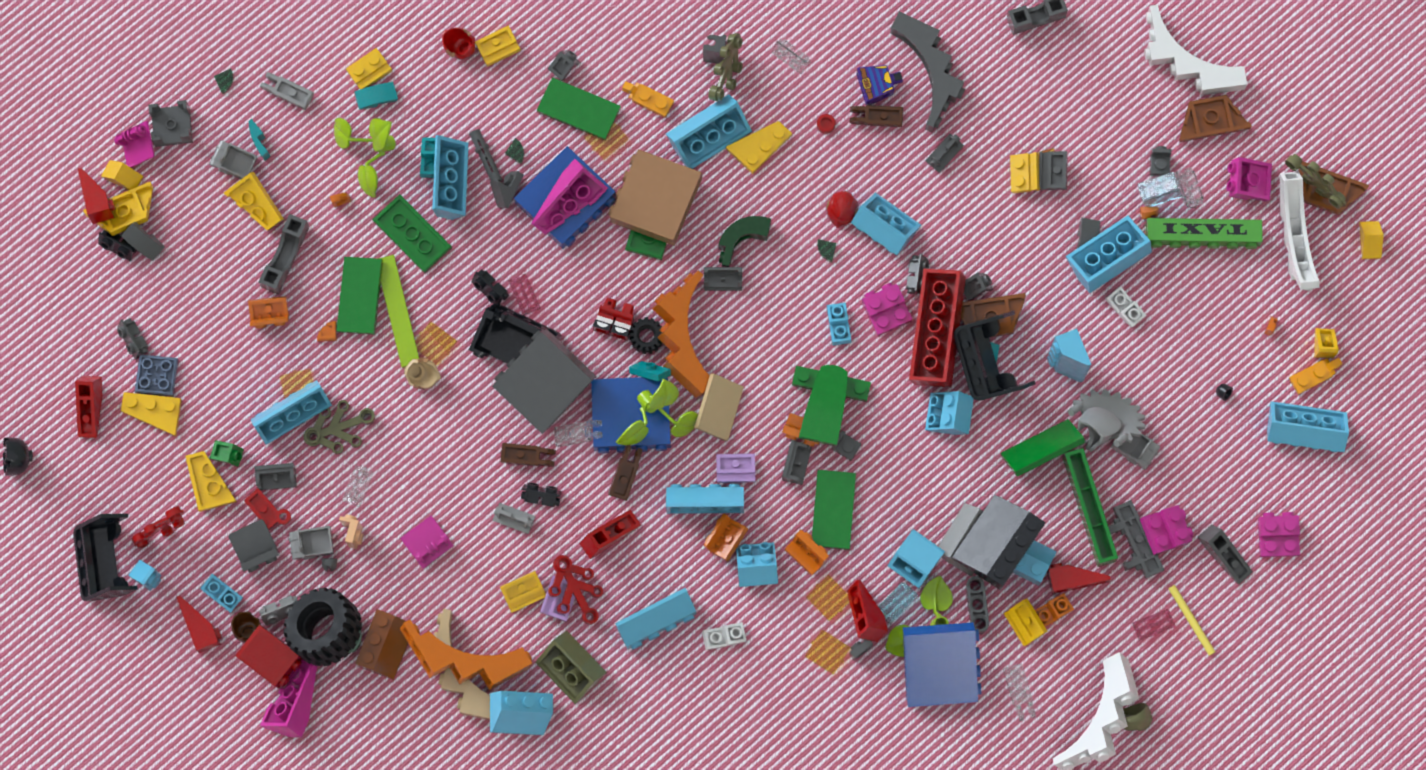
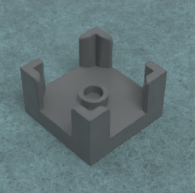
[148,100,193,147]

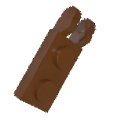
[850,105,903,127]
[500,443,556,467]
[608,445,642,501]

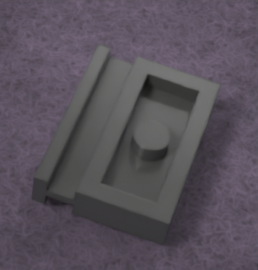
[1039,151,1068,190]

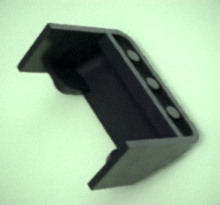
[954,311,1036,401]
[73,514,138,601]

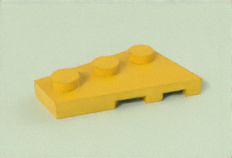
[726,121,792,174]
[224,172,284,230]
[121,392,182,437]
[185,451,237,512]

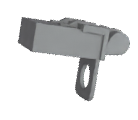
[209,140,257,179]
[1111,433,1160,470]
[289,526,334,560]

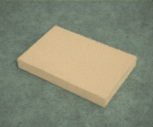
[694,374,744,441]

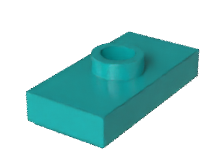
[629,361,671,382]

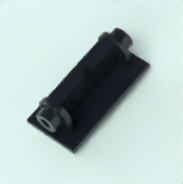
[98,230,137,262]
[471,269,509,305]
[521,482,562,507]

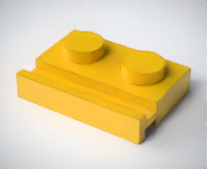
[475,26,521,67]
[346,48,392,89]
[1010,152,1040,194]
[500,570,546,613]
[1003,598,1048,646]

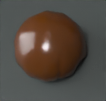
[231,611,261,643]

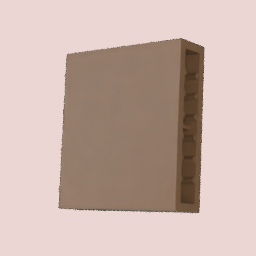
[608,149,703,246]

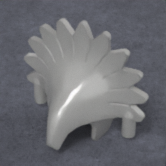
[1068,389,1146,452]

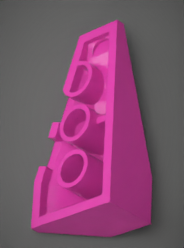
[532,159,608,235]
[260,659,317,738]

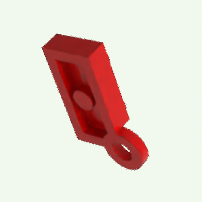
[243,488,291,530]

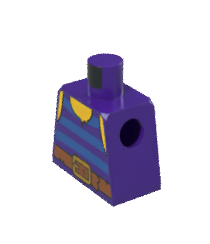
[856,65,903,105]

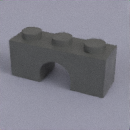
[1007,0,1068,35]

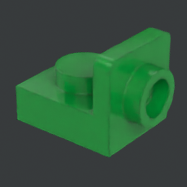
[210,440,244,467]

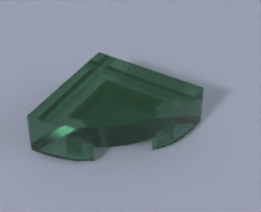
[214,69,234,94]
[505,138,524,164]
[817,239,837,263]

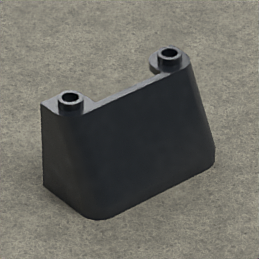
[469,304,562,363]

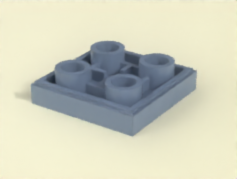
[135,355,179,397]

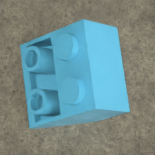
[925,391,974,435]
[888,529,945,588]
[736,542,778,587]

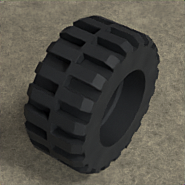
[284,588,362,666]

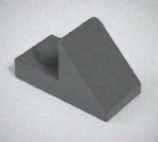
[490,171,524,209]

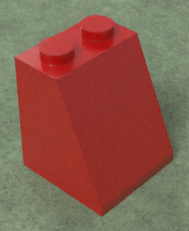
[235,625,302,688]

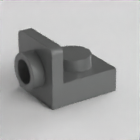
[548,50,580,81]
[1150,146,1172,176]
[964,272,993,301]
[832,430,861,461]
[849,638,873,661]

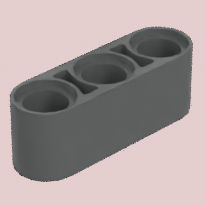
[966,576,989,634]

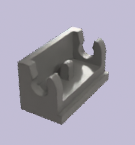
[703,35,727,64]
[704,267,742,291]
[782,440,812,485]
[254,463,297,490]

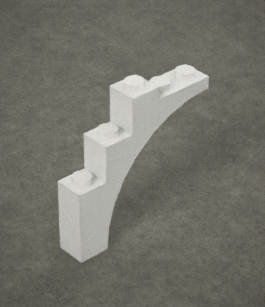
[1144,5,1247,96]
[1280,171,1320,291]
[1053,652,1139,770]

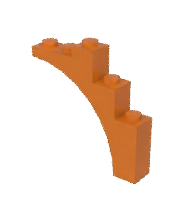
[652,270,710,398]

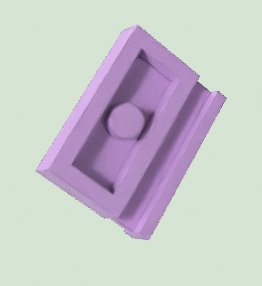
[716,453,755,483]
[539,575,575,622]

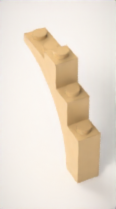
[434,609,490,720]

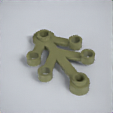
[708,33,743,101]
[1285,154,1347,209]
[303,400,375,454]

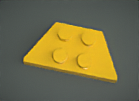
[83,181,153,236]

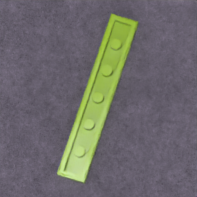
[378,255,419,368]

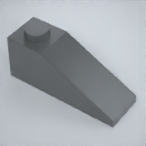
[1198,524,1253,584]

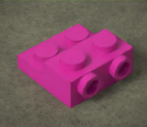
[1226,157,1272,202]
[862,283,913,336]
[1140,505,1193,555]
[1258,512,1300,557]

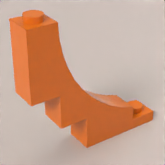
[400,620,533,690]

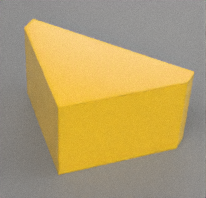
[101,160,143,190]
[1359,221,1384,259]
[1314,328,1339,359]

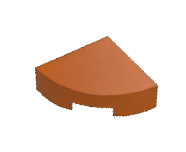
[329,193,351,208]
[1140,207,1159,219]
[1264,316,1278,336]
[317,321,337,342]

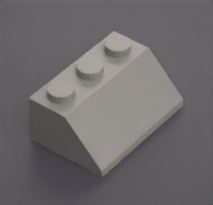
[938,503,983,576]

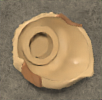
[404,357,441,390]

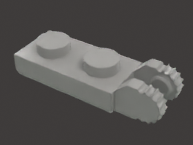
[260,72,314,110]

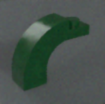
[718,216,771,267]

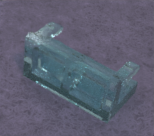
[1138,172,1183,207]
[878,582,918,625]

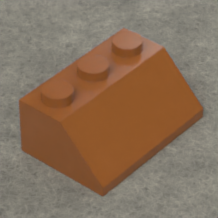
[355,609,408,680]

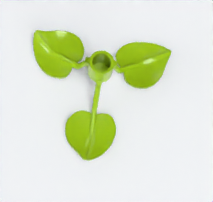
[334,118,396,198]
[616,379,698,445]
[885,576,953,657]

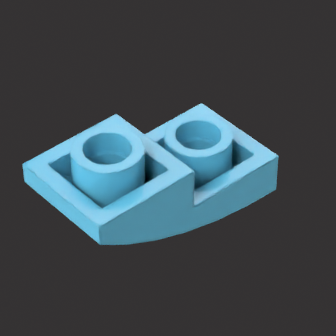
[827,303,851,346]
[200,574,243,613]

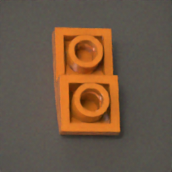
[1035,593,1074,627]

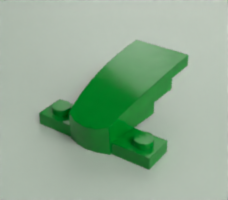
[792,365,871,447]

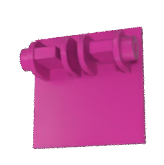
[114,121,155,168]
[400,515,454,569]

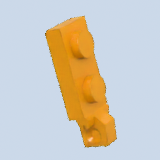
[622,81,674,118]
[1289,358,1343,395]

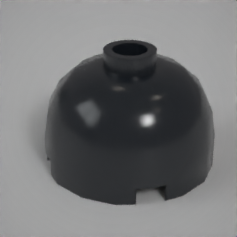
[3,437,33,476]

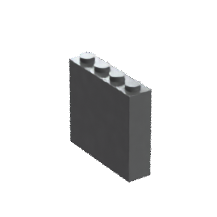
[492,329,597,434]

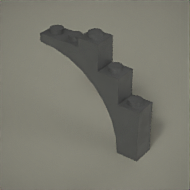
[890,11,965,132]

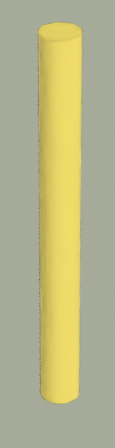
[1168,585,1215,656]

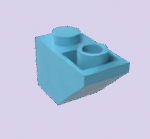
[129,560,162,591]

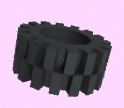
[629,317,662,354]

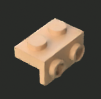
[339,514,364,549]

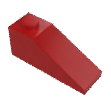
[77,168,116,224]
[75,376,103,438]
[579,510,641,559]
[1047,563,1111,594]
[847,579,888,642]
[176,595,222,653]

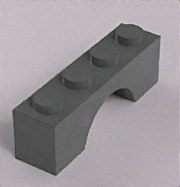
[259,214,310,295]

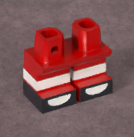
[593,298,634,341]

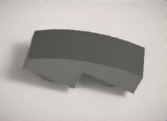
[1076,217,1100,249]
[121,222,165,261]

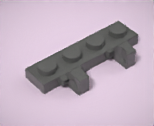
[1109,500,1164,579]

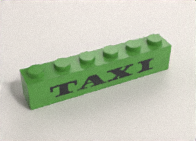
[1145,218,1263,249]

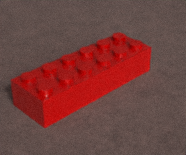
[909,269,966,388]

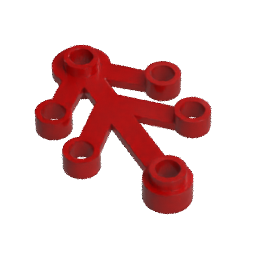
[132,506,185,549]
[548,555,603,625]

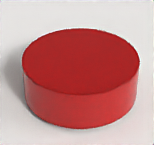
[817,114,836,134]

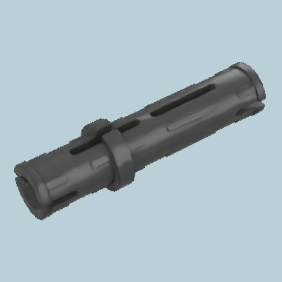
[469,129,503,182]

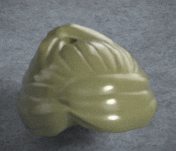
[1123,703,1153,731]

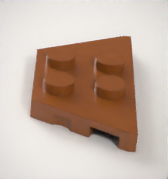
[1179,95,1252,142]
[1298,161,1369,215]
[961,293,1026,338]

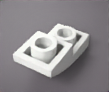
[1105,286,1147,328]
[702,622,747,650]

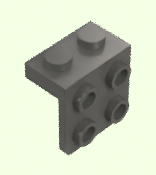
[229,519,279,573]

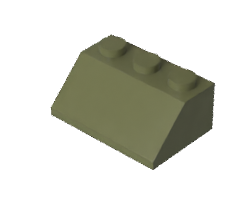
[535,631,607,704]

